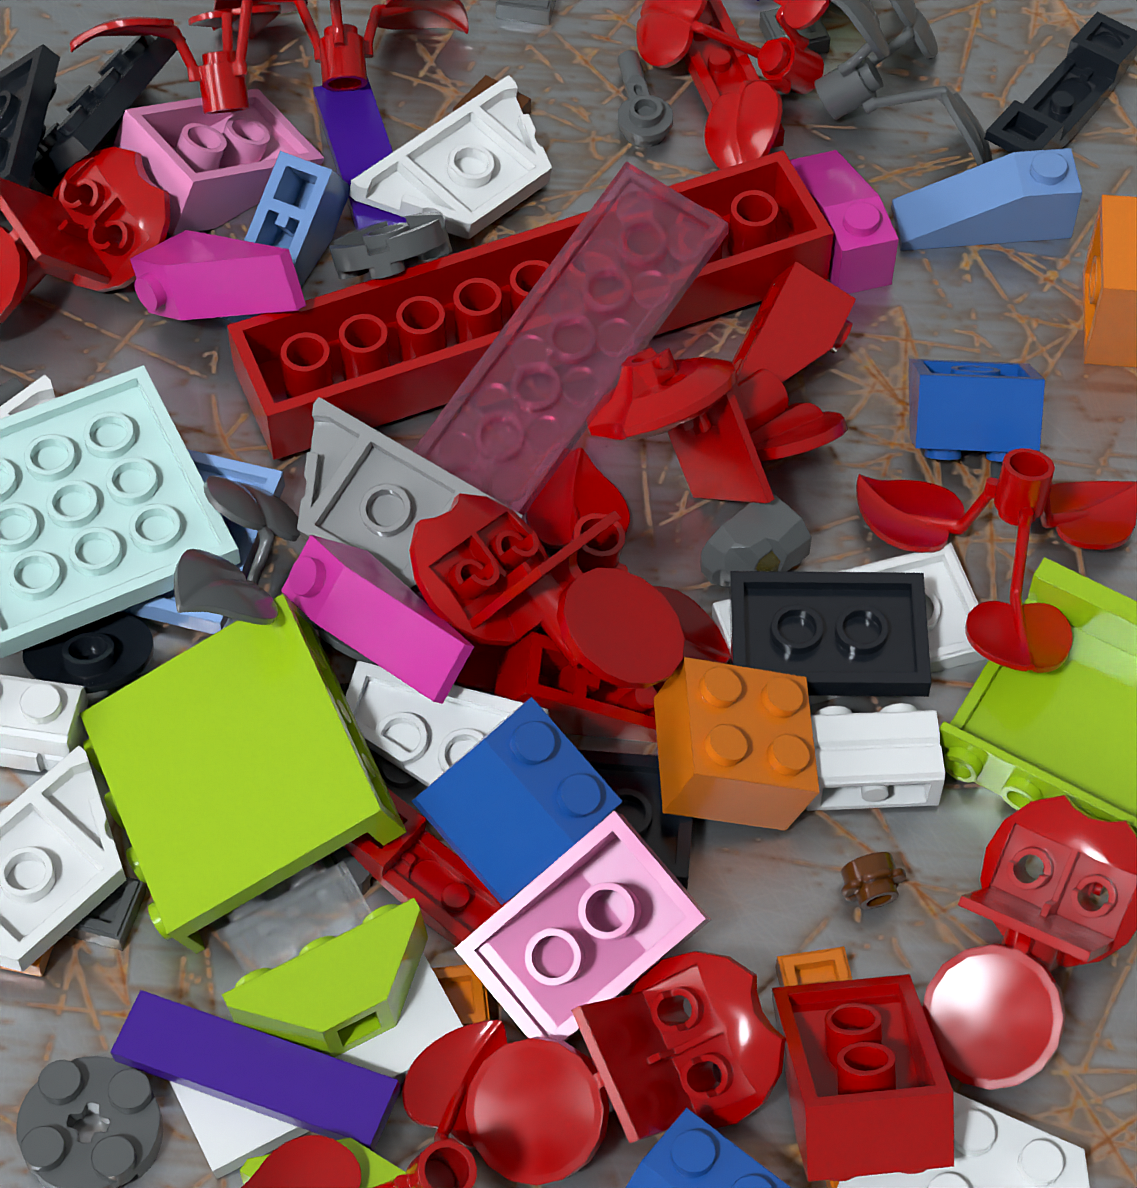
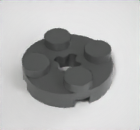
[329,212,452,280]
[16,1056,163,1188]

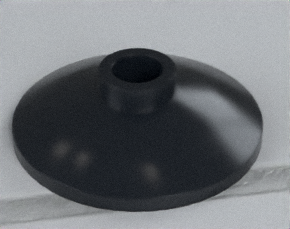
[22,612,154,694]

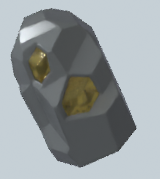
[700,495,812,587]

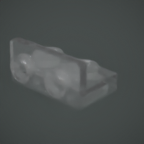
[216,859,371,975]

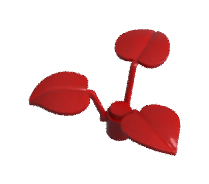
[70,0,281,114]
[212,0,469,92]
[636,0,831,170]
[454,447,731,692]
[856,448,1137,673]
[241,1020,508,1188]

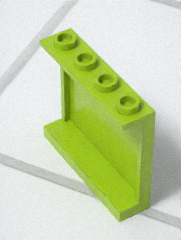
[939,557,1137,834]
[80,594,407,954]

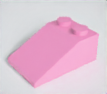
[113,89,324,237]
[454,811,711,1041]

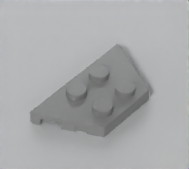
[297,397,525,594]

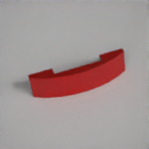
[344,788,512,947]

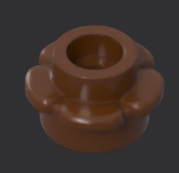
[841,852,906,909]

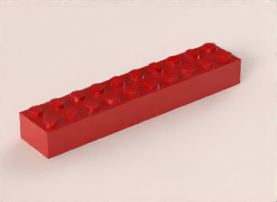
[227,150,834,460]

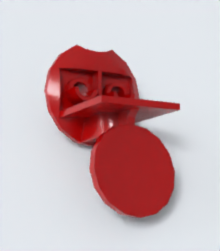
[0,146,171,324]
[586,347,848,503]
[409,493,685,689]
[922,795,1137,1090]
[465,951,786,1186]

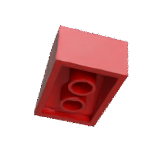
[772,974,954,1182]

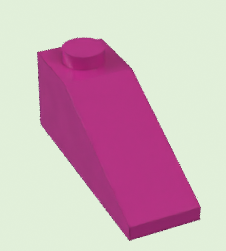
[790,150,899,294]
[130,230,306,320]
[281,535,474,704]

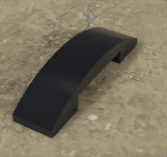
[984,11,1137,153]

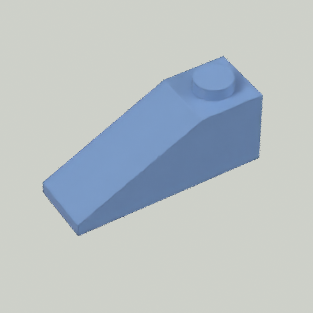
[891,148,1082,251]
[219,151,350,323]

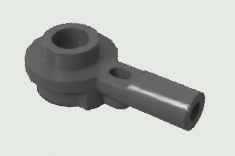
[617,50,673,148]

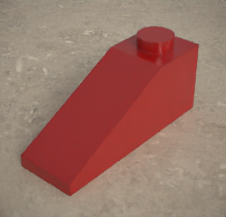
[732,262,856,383]
[494,632,670,743]

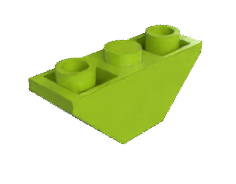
[221,898,428,1058]

